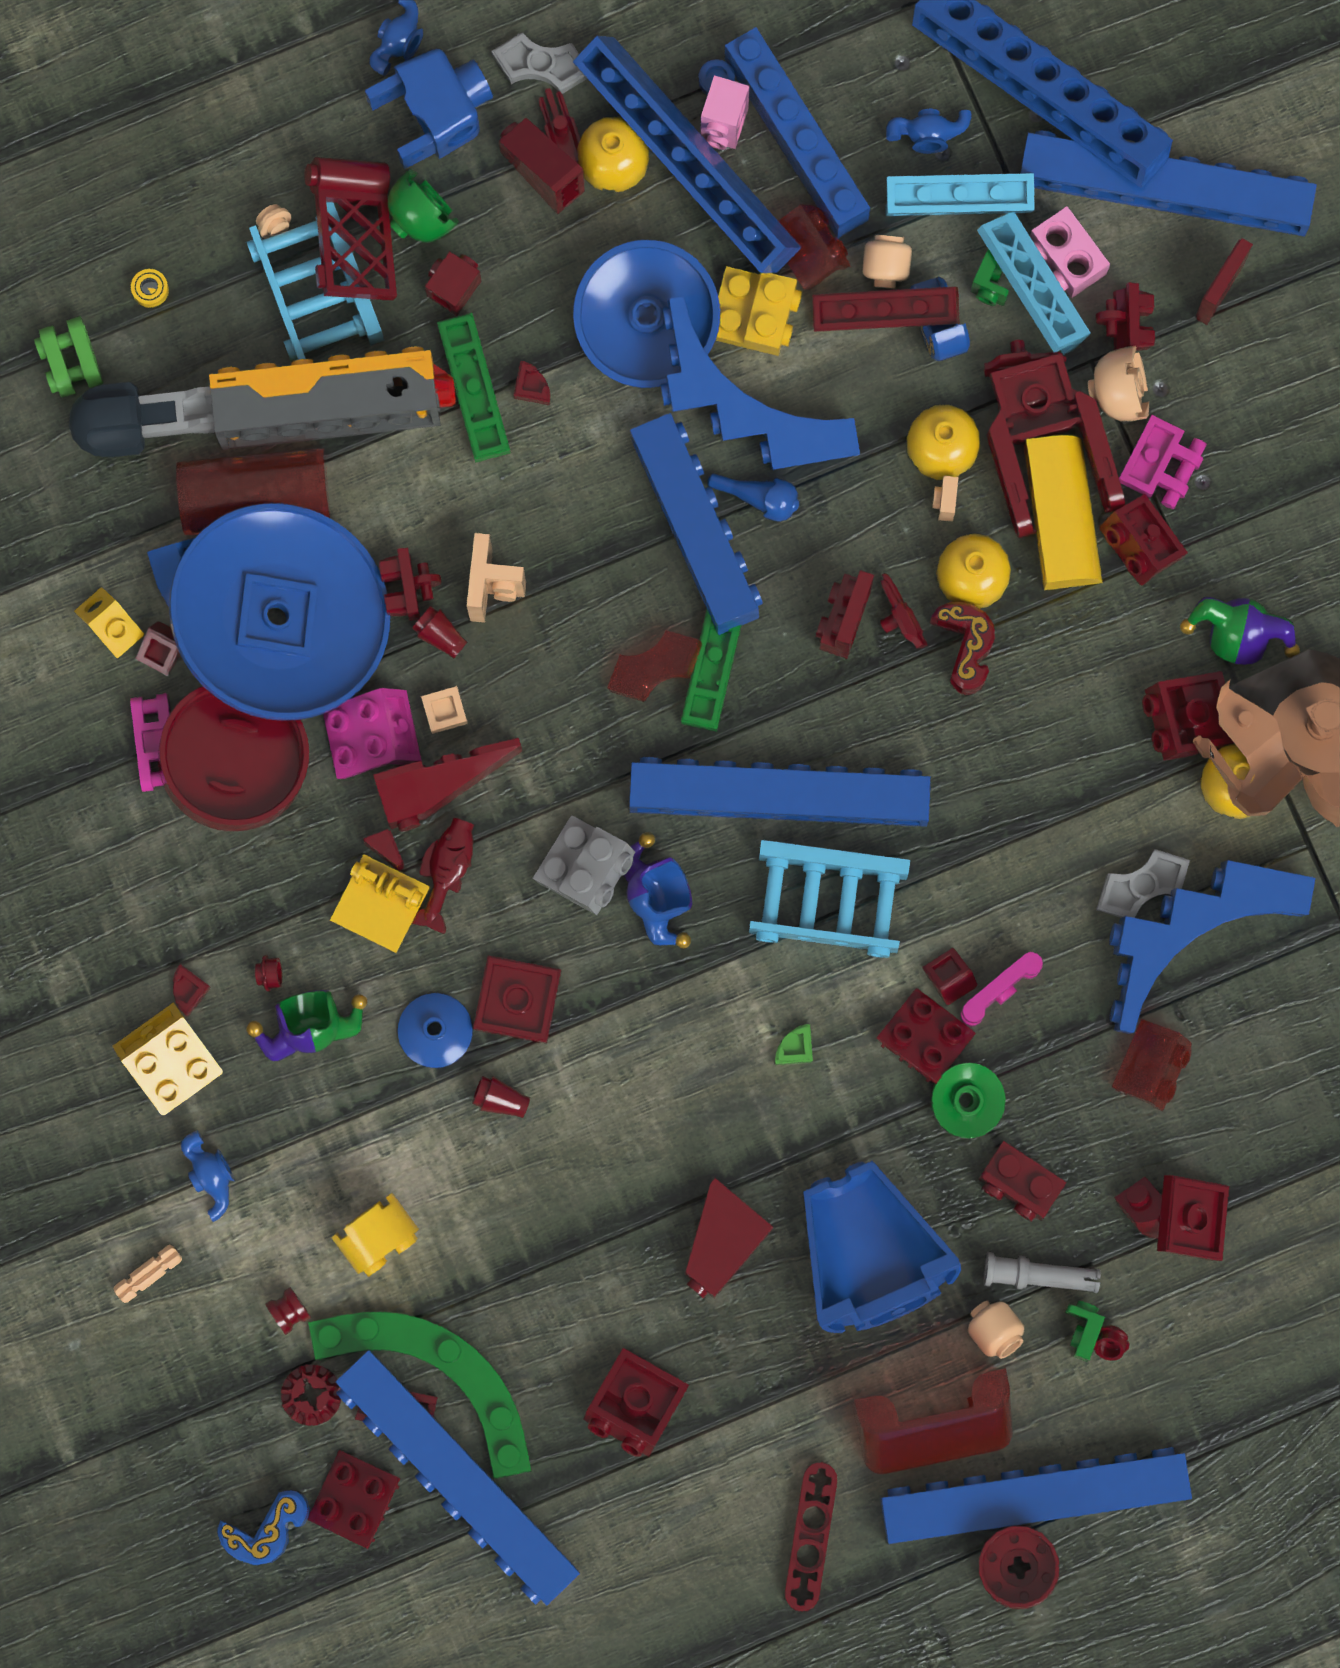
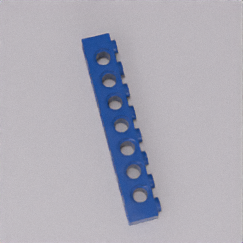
[912,0,1173,188]

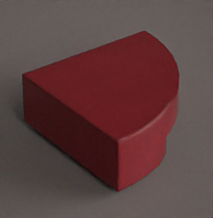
[513,361,550,405]
[173,964,211,1017]

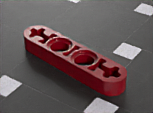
[785,1462,837,1611]

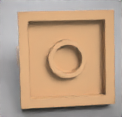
[467,533,526,623]

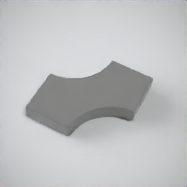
[491,33,588,94]
[1096,849,1190,918]

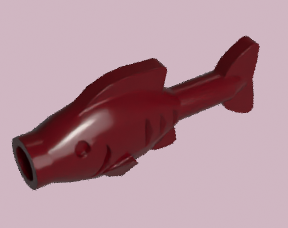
[412,818,474,934]

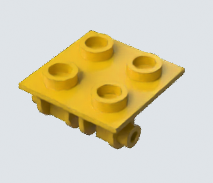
[330,854,430,953]

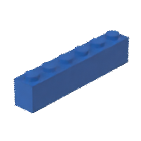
[725,27,870,239]
[630,413,763,635]

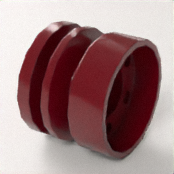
[979,1526,1059,1609]

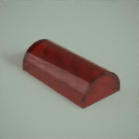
[176,448,331,535]

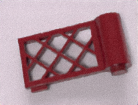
[304,157,397,301]

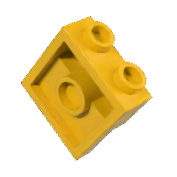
[715,266,802,356]

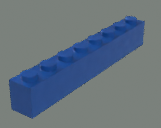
[573,36,802,273]
[1020,131,1317,237]
[629,757,931,827]
[336,1350,580,1606]
[880,1447,1192,1544]

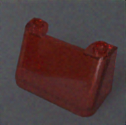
[851,1368,1013,1474]

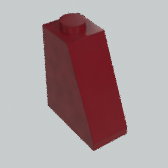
[499,118,585,215]
[685,1178,773,1299]

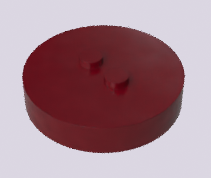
[158,686,309,831]

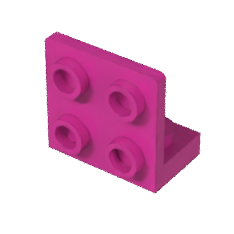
[323,688,421,779]

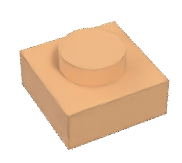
[932,476,958,522]
[421,686,468,734]

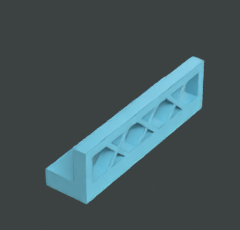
[885,173,1034,216]
[977,211,1091,355]

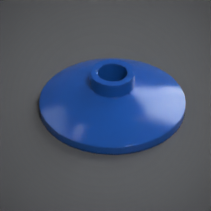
[398,993,473,1068]

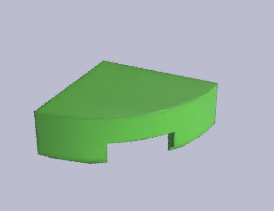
[775,1024,813,1065]

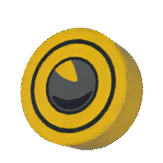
[131,269,169,308]

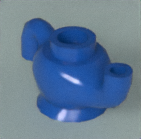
[369,0,423,76]
[886,109,971,154]
[181,1130,235,1222]

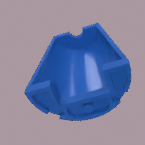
[803,1161,961,1333]

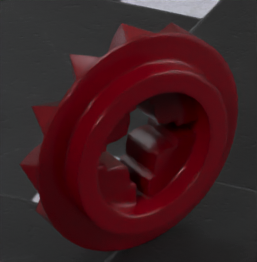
[281,1365,341,1426]

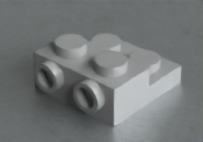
[533,815,635,915]

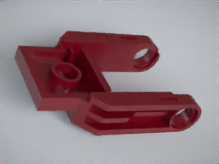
[986,353,1125,538]

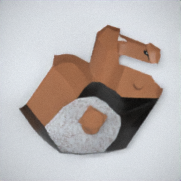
[1193,649,1340,827]

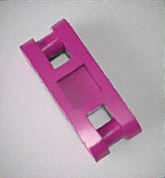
[130,693,171,792]
[961,952,1043,1027]

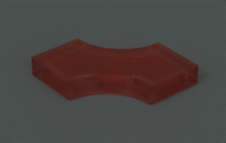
[607,630,703,702]

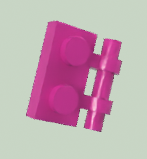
[1119,415,1207,509]

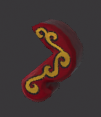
[930,602,995,695]

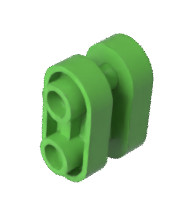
[34,316,104,398]

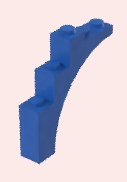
[660,296,860,470]
[1109,860,1316,1034]

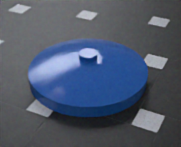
[573,240,720,388]

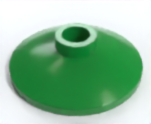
[931,1063,1006,1138]

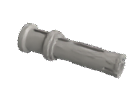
[983,1252,1101,1293]

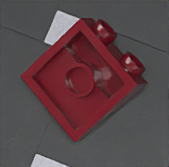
[815,570,874,659]
[1142,671,1235,761]
[583,1348,689,1457]

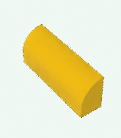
[1024,435,1103,590]

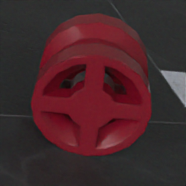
[265,1287,311,1335]

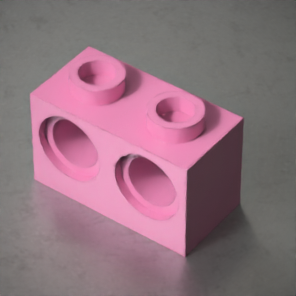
[701,75,749,150]
[1030,206,1110,298]

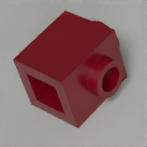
[425,251,481,316]

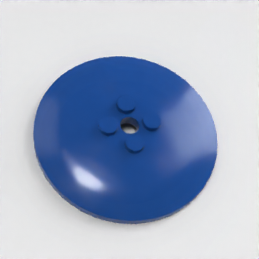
[169,504,390,721]

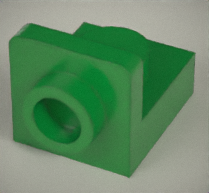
[970,249,1009,306]
[1065,1300,1105,1362]

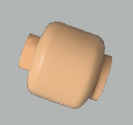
[862,235,912,289]
[968,1301,1024,1359]

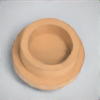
[256,204,291,239]

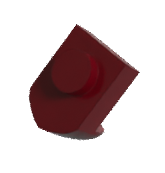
[1114,1177,1162,1238]

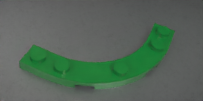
[308,1312,532,1479]

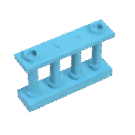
[247,202,384,362]
[749,840,910,958]

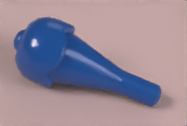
[707,473,799,522]

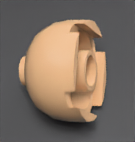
[1088,346,1149,421]

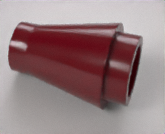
[412,606,468,659]
[472,1075,530,1118]

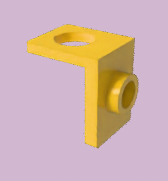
[74,587,144,658]

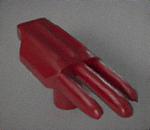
[539,88,580,163]
[984,339,1067,377]
[880,573,928,648]

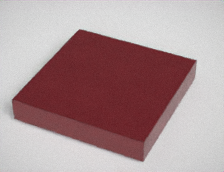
[1196,238,1253,325]
[473,956,562,1044]
[1157,1175,1229,1261]

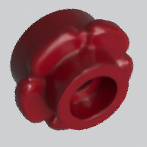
[255,955,283,992]
[1094,1325,1130,1361]

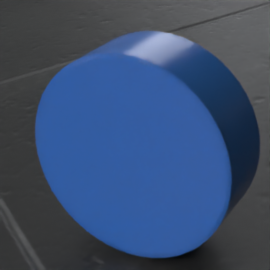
[699,59,735,96]

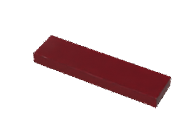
[812,287,960,332]

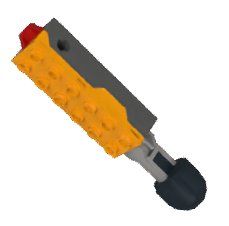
[69,347,456,457]

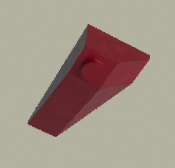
[373,738,522,832]

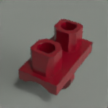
[1095,282,1155,351]
[379,547,442,621]

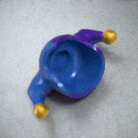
[623,832,692,949]

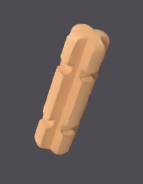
[113,1245,182,1303]

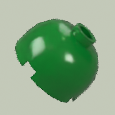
[388,169,459,243]

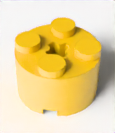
[331,1193,419,1277]

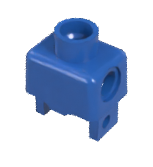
[365,49,493,169]

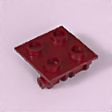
[876,988,976,1084]
[307,1450,401,1549]

